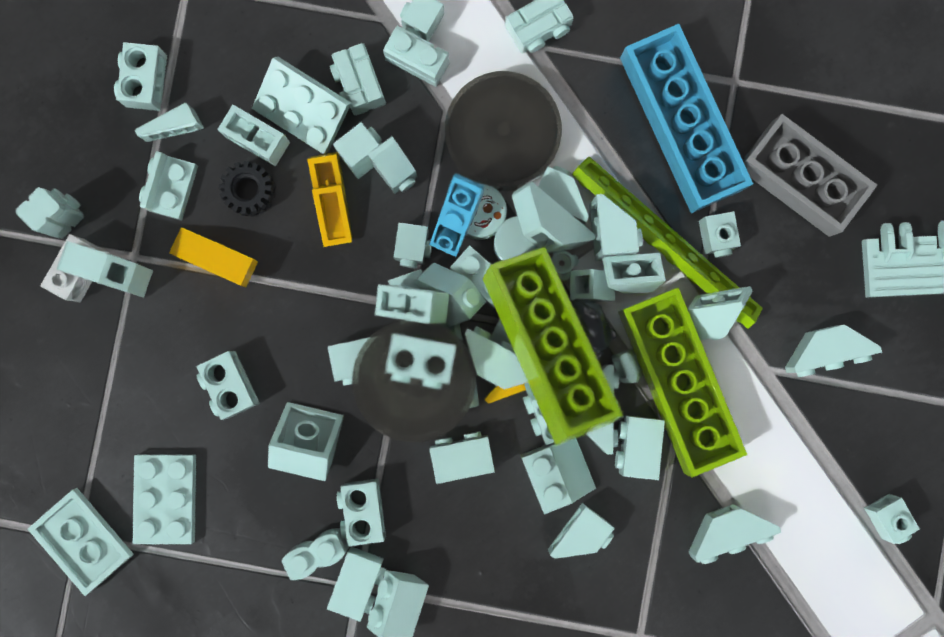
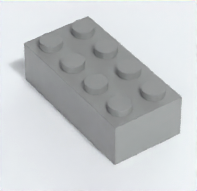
[743,114,877,237]

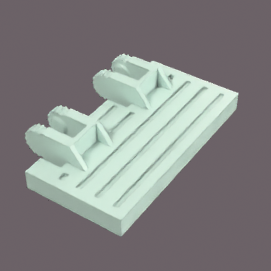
[862,221,944,298]

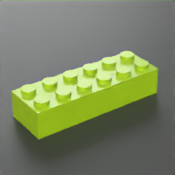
[482,247,623,446]
[618,287,748,477]

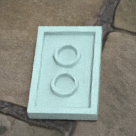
[252,56,351,154]
[133,454,196,544]
[28,488,134,596]

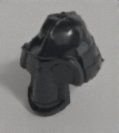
[570,298,618,363]

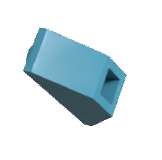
[429,173,484,257]

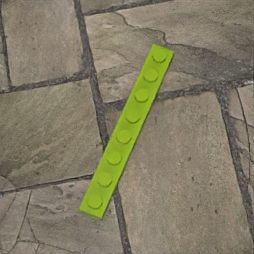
[571,156,763,329]

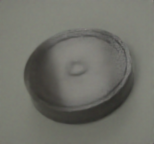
[445,71,562,191]
[352,319,476,442]

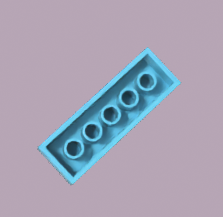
[620,24,753,213]

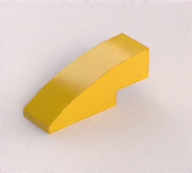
[307,152,352,247]
[169,227,258,287]

